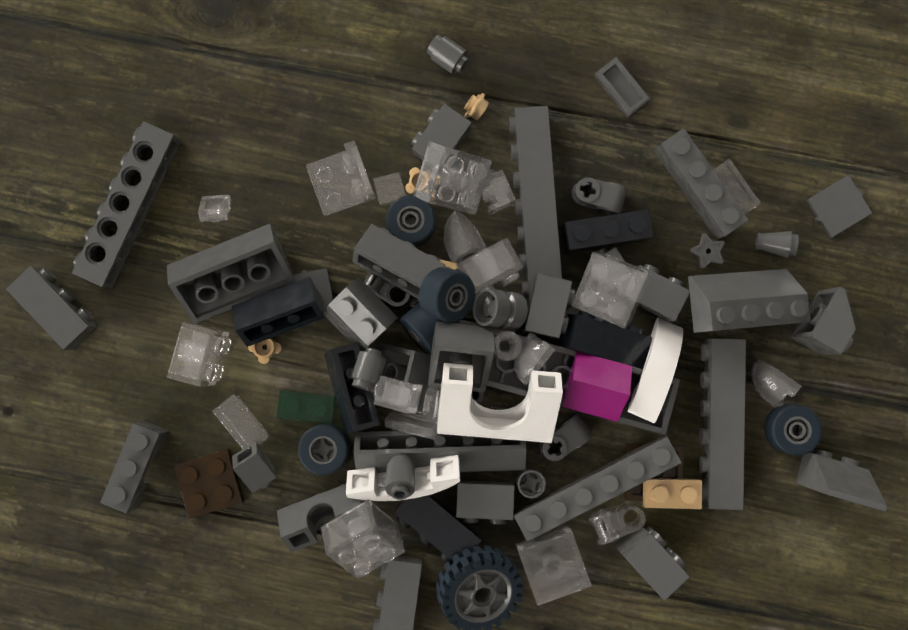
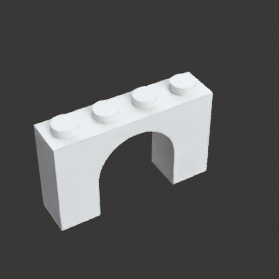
[437,363,563,443]

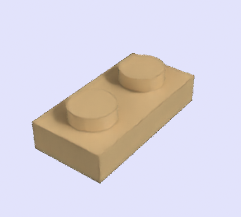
[643,478,702,509]

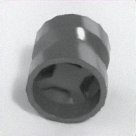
[516,467,546,498]

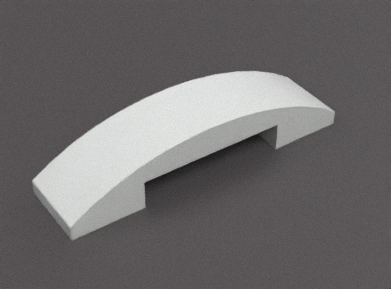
[627,318,683,423]
[346,455,460,501]

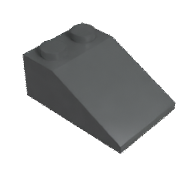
[795,448,887,512]

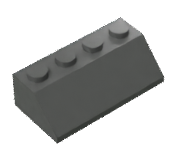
[167,224,296,324]
[688,269,811,333]

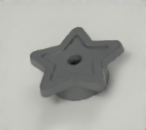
[689,233,725,269]

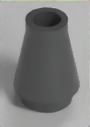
[755,231,799,258]

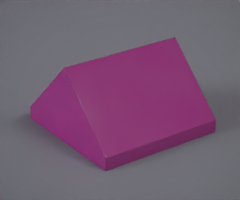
[561,351,632,422]

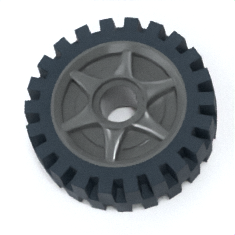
[436,545,523,630]

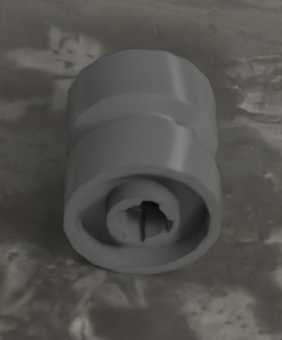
[473,288,528,330]

